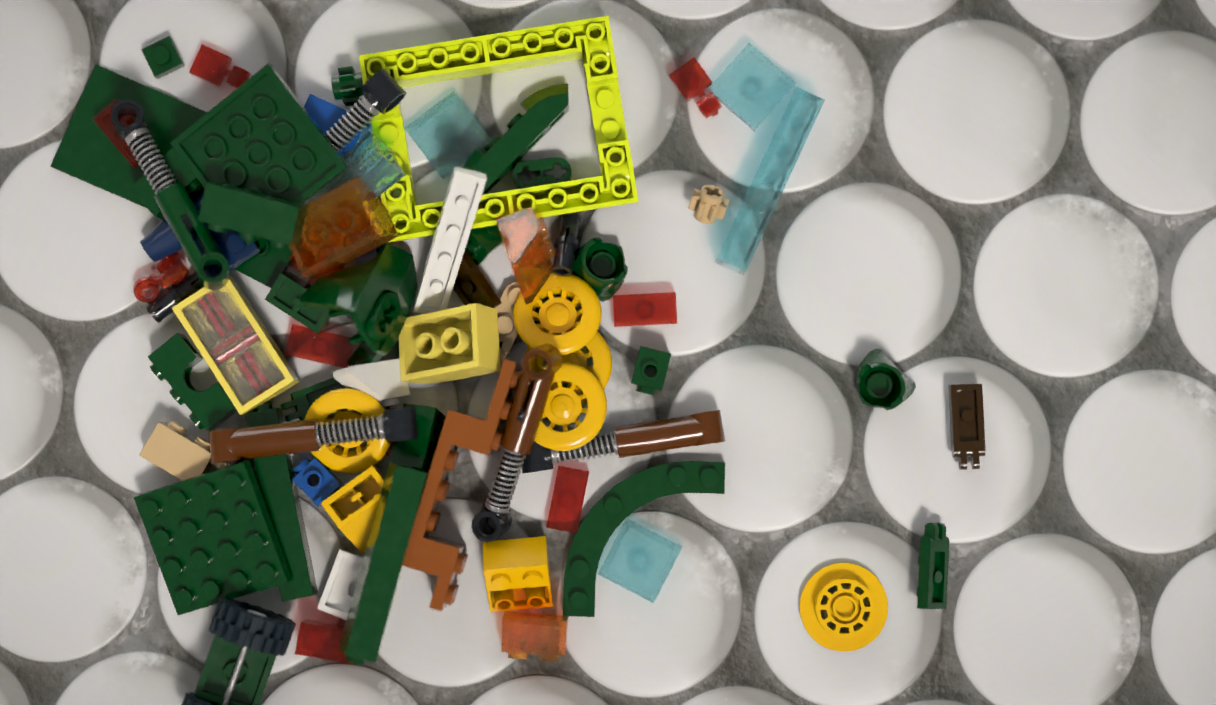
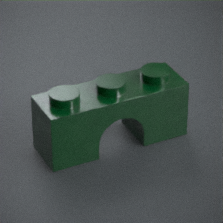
[148,333,237,431]

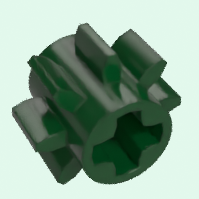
[331,66,363,107]

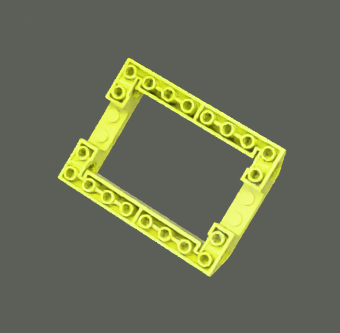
[359,16,639,243]

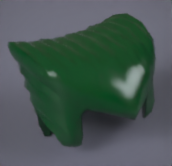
[572,237,628,302]
[856,349,916,411]

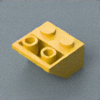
[321,465,386,553]
[483,536,553,612]

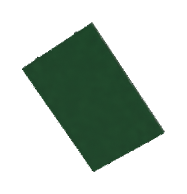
[50,65,207,208]

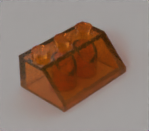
[289,177,398,278]

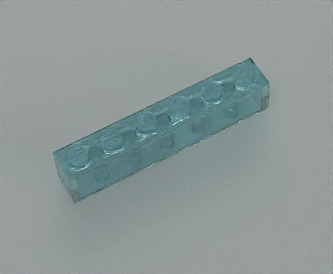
[715,87,825,275]

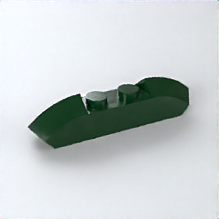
[463,84,569,195]

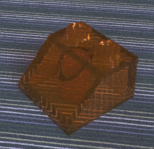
[496,207,555,304]
[501,611,569,662]

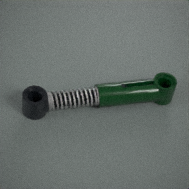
[326,69,406,151]
[110,100,230,290]

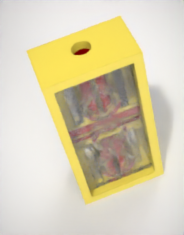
[172,276,300,415]

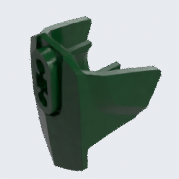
[299,244,417,366]

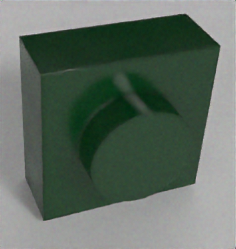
[141,36,185,79]

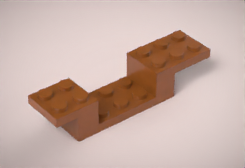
[402,359,522,611]

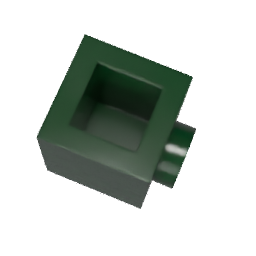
[631,346,671,396]

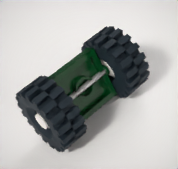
[182,598,296,705]

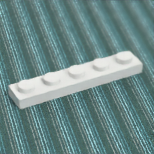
[413,166,487,314]

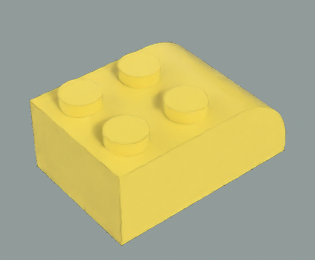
[398,303,501,384]

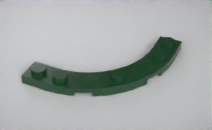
[563,461,725,617]

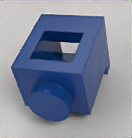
[292,458,344,507]

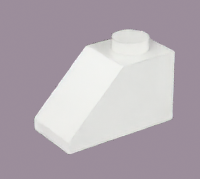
[333,358,410,408]

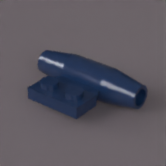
[140,190,261,278]

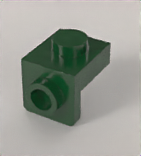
[466,224,513,265]

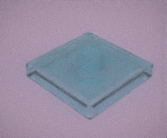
[707,42,796,131]
[404,91,491,179]
[598,518,682,603]

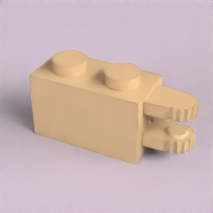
[139,420,231,480]

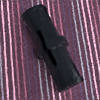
[552,213,581,277]
[146,271,203,323]

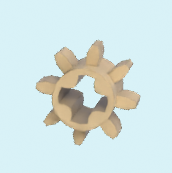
[688,185,729,224]

